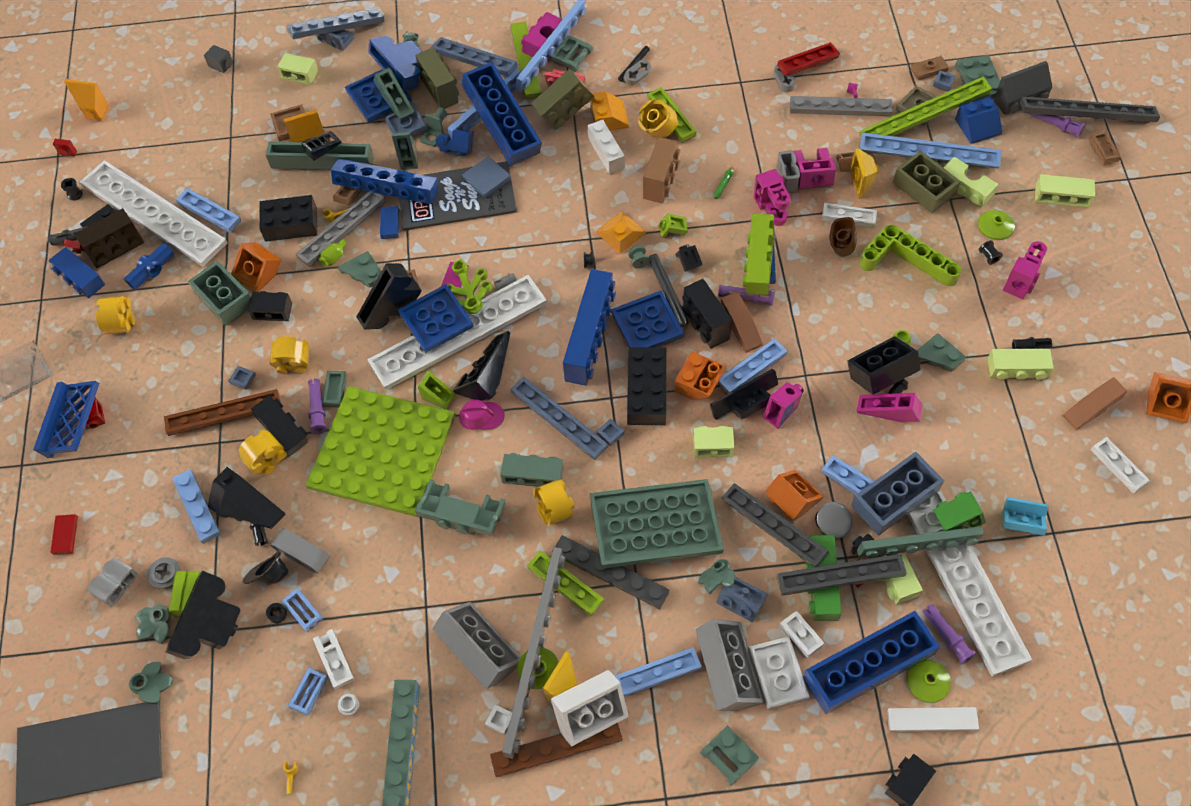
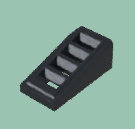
[301,131,342,161]

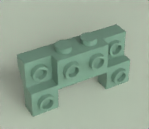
[415,479,506,537]

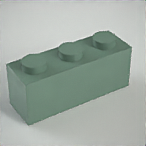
[500,453,564,487]

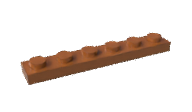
[164,389,280,436]
[490,723,623,777]

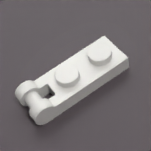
[313,629,355,690]

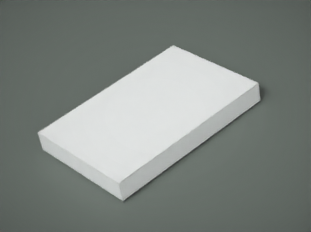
[749,637,810,710]

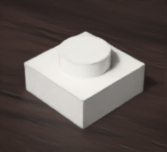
[485,705,512,736]

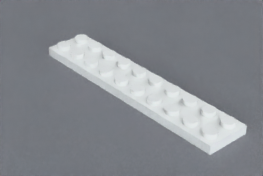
[79,160,227,267]
[367,275,547,391]
[907,490,1032,677]

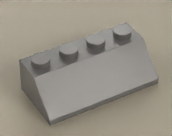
[432,602,521,689]
[695,619,765,711]

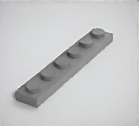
[790,96,893,117]
[296,192,386,267]

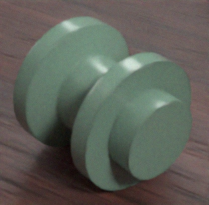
[628,245,650,268]

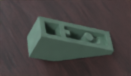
[374,67,414,120]
[392,132,418,170]

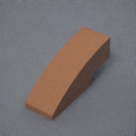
[721,291,763,352]
[1063,377,1127,430]

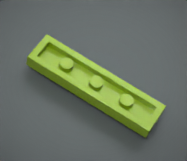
[647,87,696,142]
[527,551,604,616]

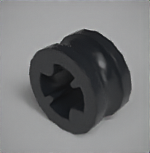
[584,252,593,268]
[266,603,287,624]

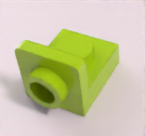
[658,213,688,238]

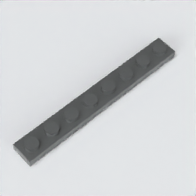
[1020,97,1160,122]

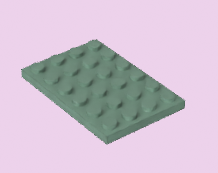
[590,479,724,569]

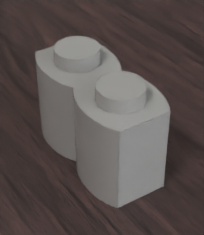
[776,150,800,192]
[87,557,138,607]

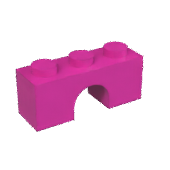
[521,12,563,57]

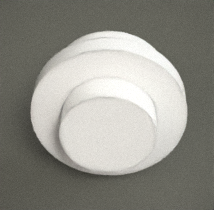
[337,694,359,716]

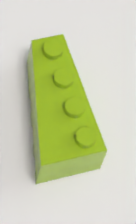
[743,214,774,295]

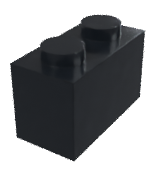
[248,291,292,321]
[885,753,936,806]

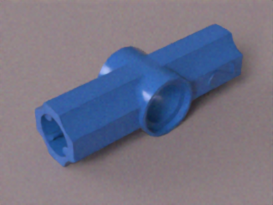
[124,243,175,290]

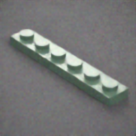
[857,526,984,559]

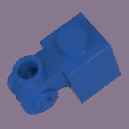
[436,129,474,155]

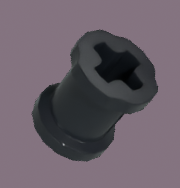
[61,178,83,200]
[978,240,1003,265]

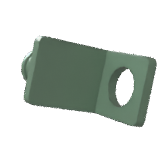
[420,108,447,147]

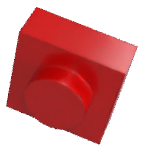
[52,139,77,157]
[63,239,85,254]

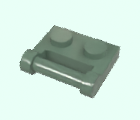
[551,35,593,72]
[700,725,759,786]

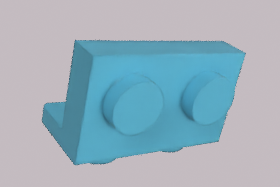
[1002,497,1048,536]

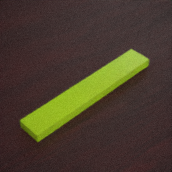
[510,21,542,99]

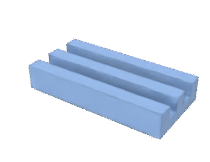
[281,588,323,632]
[288,668,329,716]

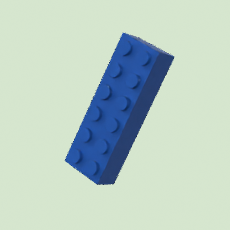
[462,62,542,166]
[563,269,616,386]
[803,611,940,715]

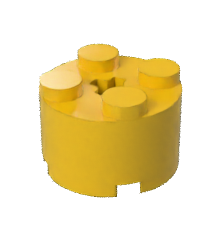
[638,99,679,139]
[96,296,136,335]
[269,336,310,374]
[238,430,287,475]
[533,479,575,526]

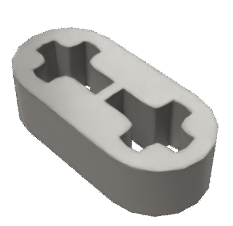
[623,60,651,86]
[774,65,795,92]

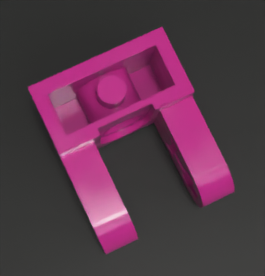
[793,148,836,189]
[753,169,790,226]
[1002,241,1047,299]

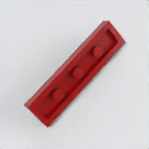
[777,42,840,77]

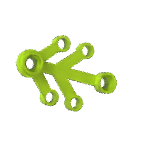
[447,260,493,314]

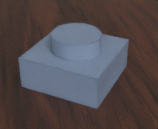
[933,70,956,92]
[228,366,256,390]
[597,419,624,446]

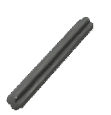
[649,253,689,327]

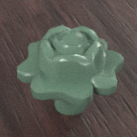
[402,31,419,47]

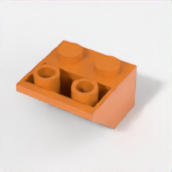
[674,351,726,399]

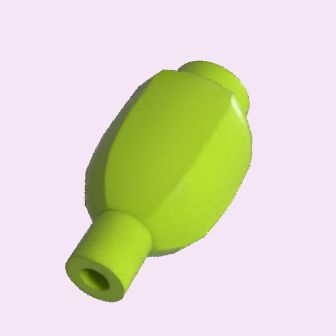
[319,239,347,267]

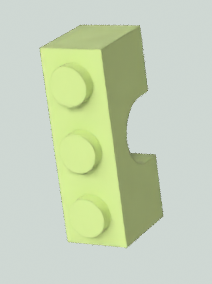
[944,157,998,208]

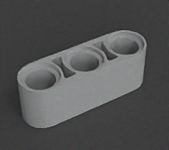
[270,528,330,574]

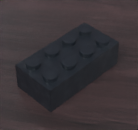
[627,347,666,425]

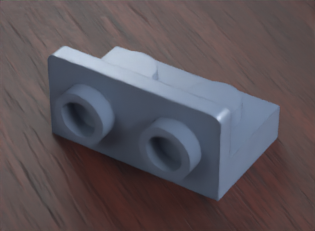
[316,30,355,51]
[717,577,768,622]

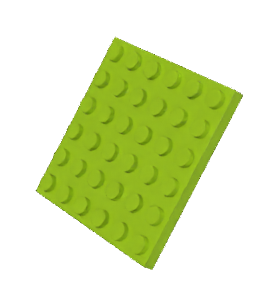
[305,386,456,517]

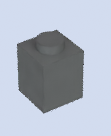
[204,45,233,73]

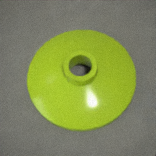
[978,210,1015,240]
[517,647,559,689]
[907,660,951,703]

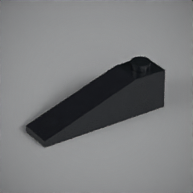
[453,331,511,401]
[208,467,286,529]

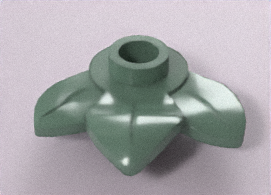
[698,559,735,594]
[135,604,171,644]
[129,662,173,703]

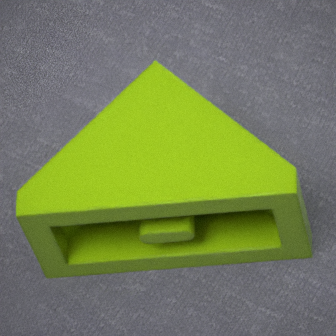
[418,371,456,409]

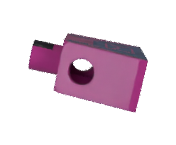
[763,382,804,429]

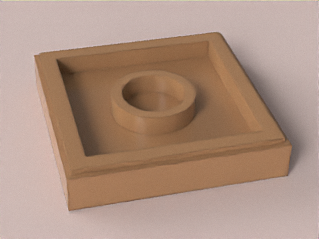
[270,104,305,141]

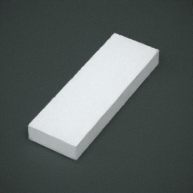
[821,202,877,228]
[1090,437,1150,494]

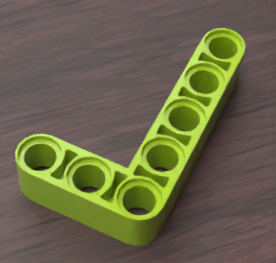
[860,225,961,286]

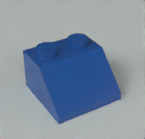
[955,96,1002,144]

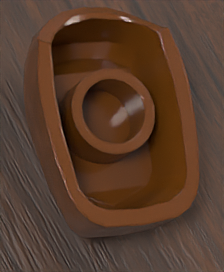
[829,217,857,257]

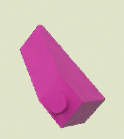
[857,393,923,422]

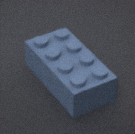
[851,452,944,536]

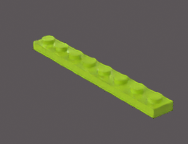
[859,76,992,137]

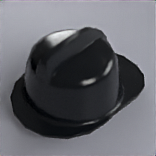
[243,551,289,585]

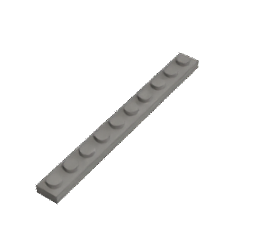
[502,547,566,759]

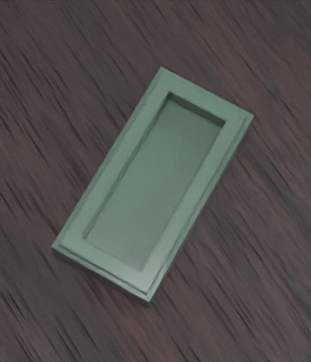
[322,371,347,407]

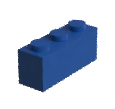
[49,247,105,298]

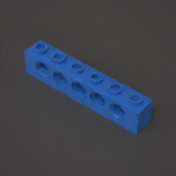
[331,158,438,204]

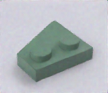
[338,251,381,288]
[917,333,966,372]

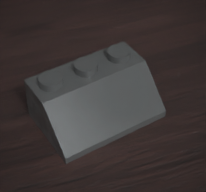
[993,61,1052,115]

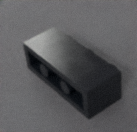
[251,395,308,457]

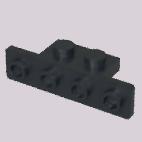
[710,369,778,420]

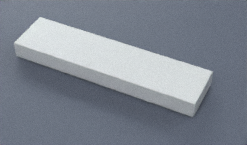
[887,707,979,732]

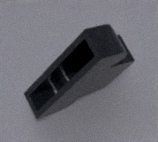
[356,263,422,330]
[165,571,240,659]

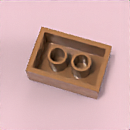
[643,137,681,203]

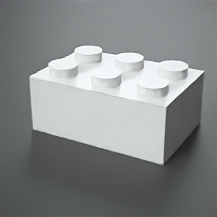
[551,670,629,747]

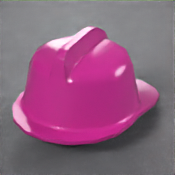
[459,399,505,430]

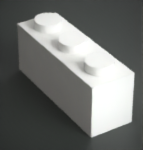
[588,120,625,175]

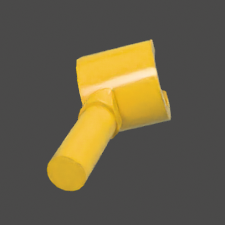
[322,209,348,223]
[283,761,299,794]

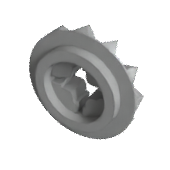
[147,557,181,589]

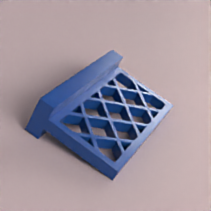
[33,381,100,458]

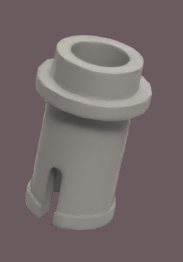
[493,273,517,291]

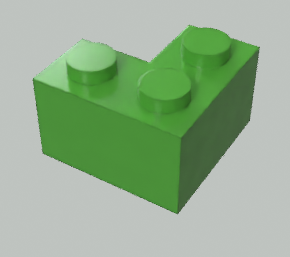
[933,491,986,531]

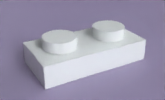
[780,611,824,658]

